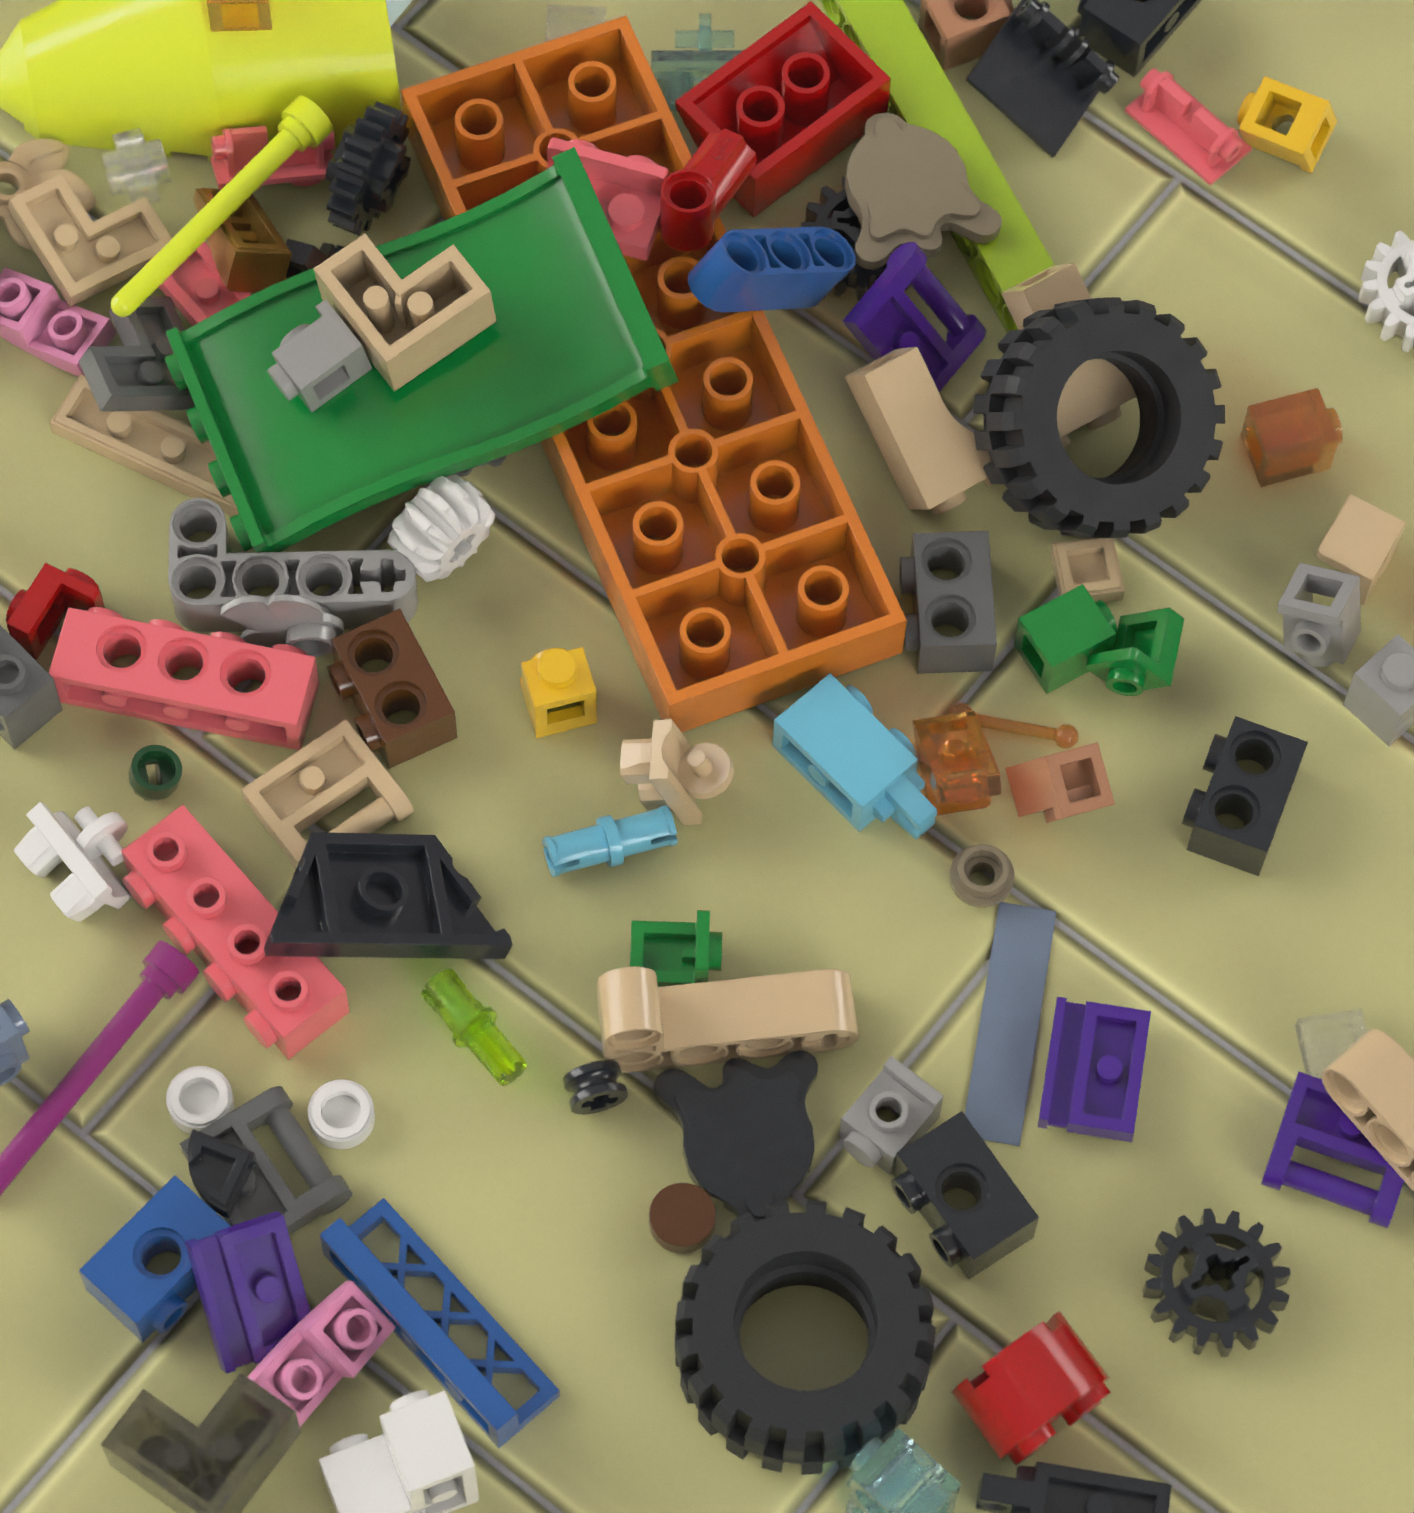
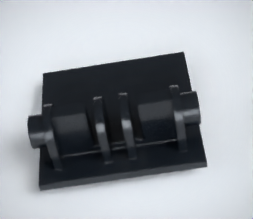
[965,0,1119,157]

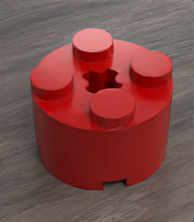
[951,1311,1111,1466]

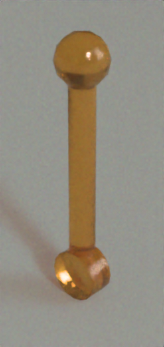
[948,703,1079,749]

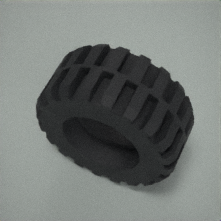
[973,297,1225,538]
[675,1200,936,1475]

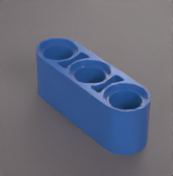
[688,227,855,312]

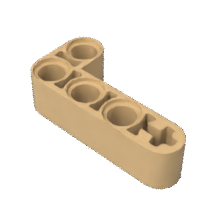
[597,967,859,1073]

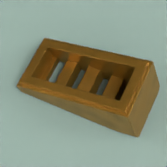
[193,188,292,293]

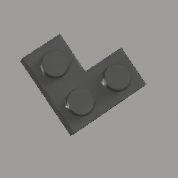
[79,297,195,412]

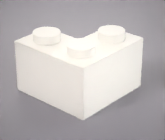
[319,1390,479,1513]

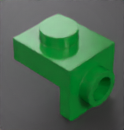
[1086,607,1184,696]
[630,910,722,987]

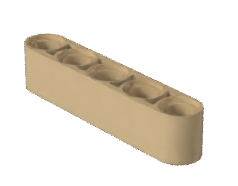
[1321,1029,1414,1192]

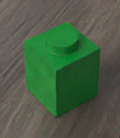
[1013,584,1117,694]

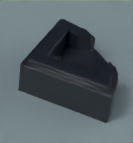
[187,1129,256,1219]

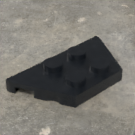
[264,832,513,959]

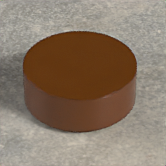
[649,1183,716,1253]

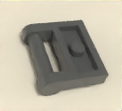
[179,1086,353,1234]

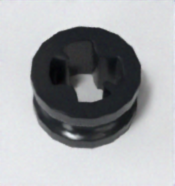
[563,1060,628,1115]

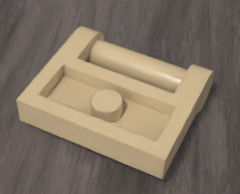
[241,719,414,870]

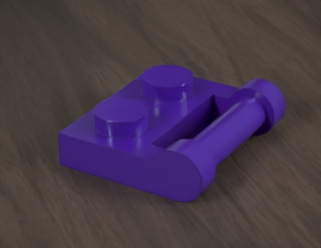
[842,241,987,392]
[1261,1071,1404,1228]

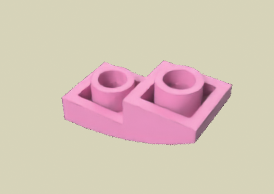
[0,267,117,377]
[244,1281,396,1428]

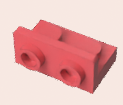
[547,138,669,261]

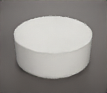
[166,1066,234,1135]
[308,1079,375,1149]

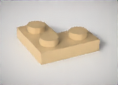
[8,173,172,307]

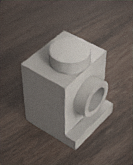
[267,299,372,412]
[1278,563,1361,667]
[839,1056,943,1175]

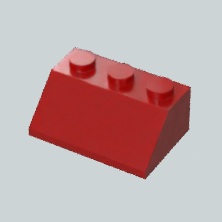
[675,1,891,218]

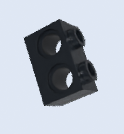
[1182,716,1308,876]

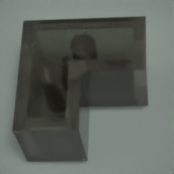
[101,1372,301,1513]

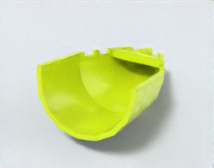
[0,0,402,162]

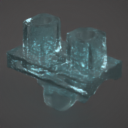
[651,13,743,111]

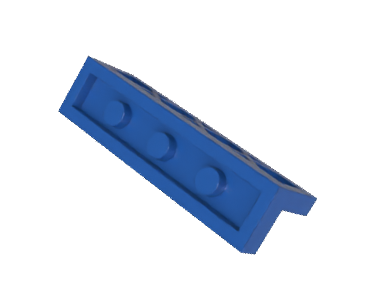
[320,1198,560,1448]

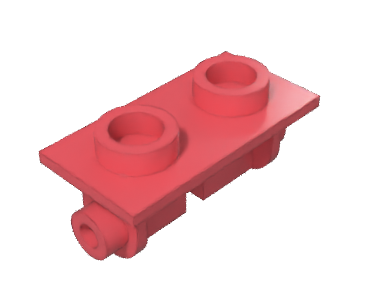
[1125,68,1252,186]
[210,126,335,189]

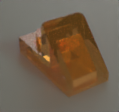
[912,711,1001,815]

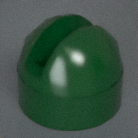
[129,745,182,801]

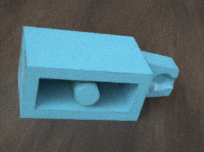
[772,673,937,840]

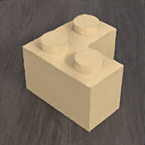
[313,234,496,392]

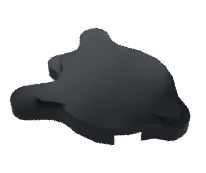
[654,1050,818,1221]

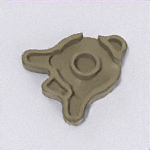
[845,113,1002,270]

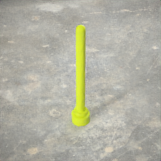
[111,95,334,317]

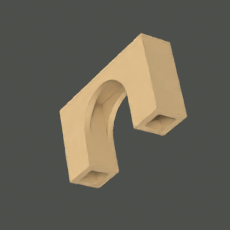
[845,263,1136,515]

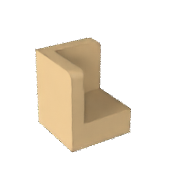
[1317,494,1406,606]

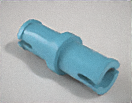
[542,805,678,877]

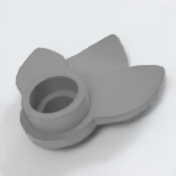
[220,594,343,657]

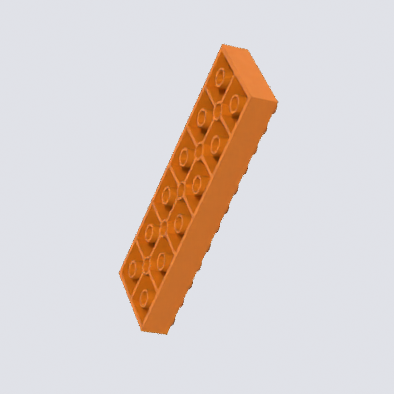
[401,15,907,732]

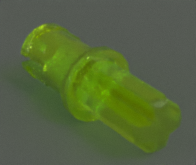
[421,968,527,1086]

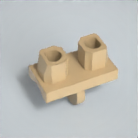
[620,719,734,825]

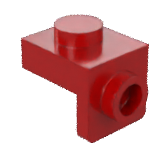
[6,563,105,660]

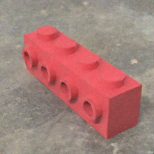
[121,805,350,1060]

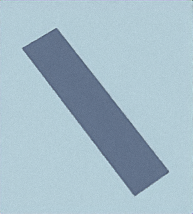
[965,902,1057,1146]

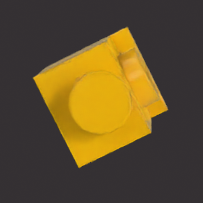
[1237,76,1337,174]
[519,647,597,739]

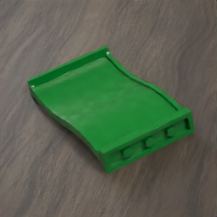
[165,147,679,553]

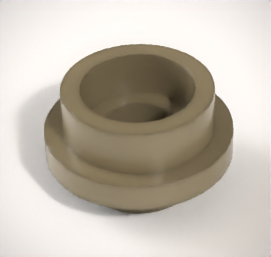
[950,844,1014,908]

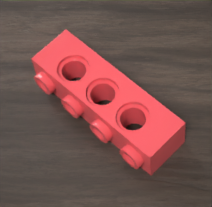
[49,607,320,750]

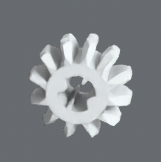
[387,474,495,582]

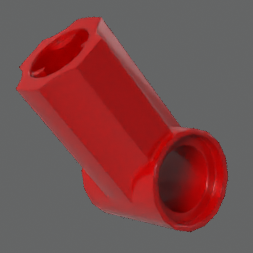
[659,128,756,252]

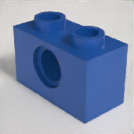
[79,1176,230,1342]

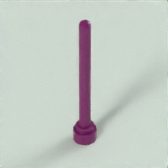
[0,940,200,1196]

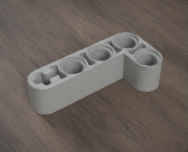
[168,498,418,632]

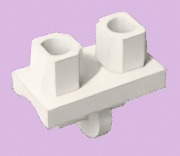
[14,802,132,922]

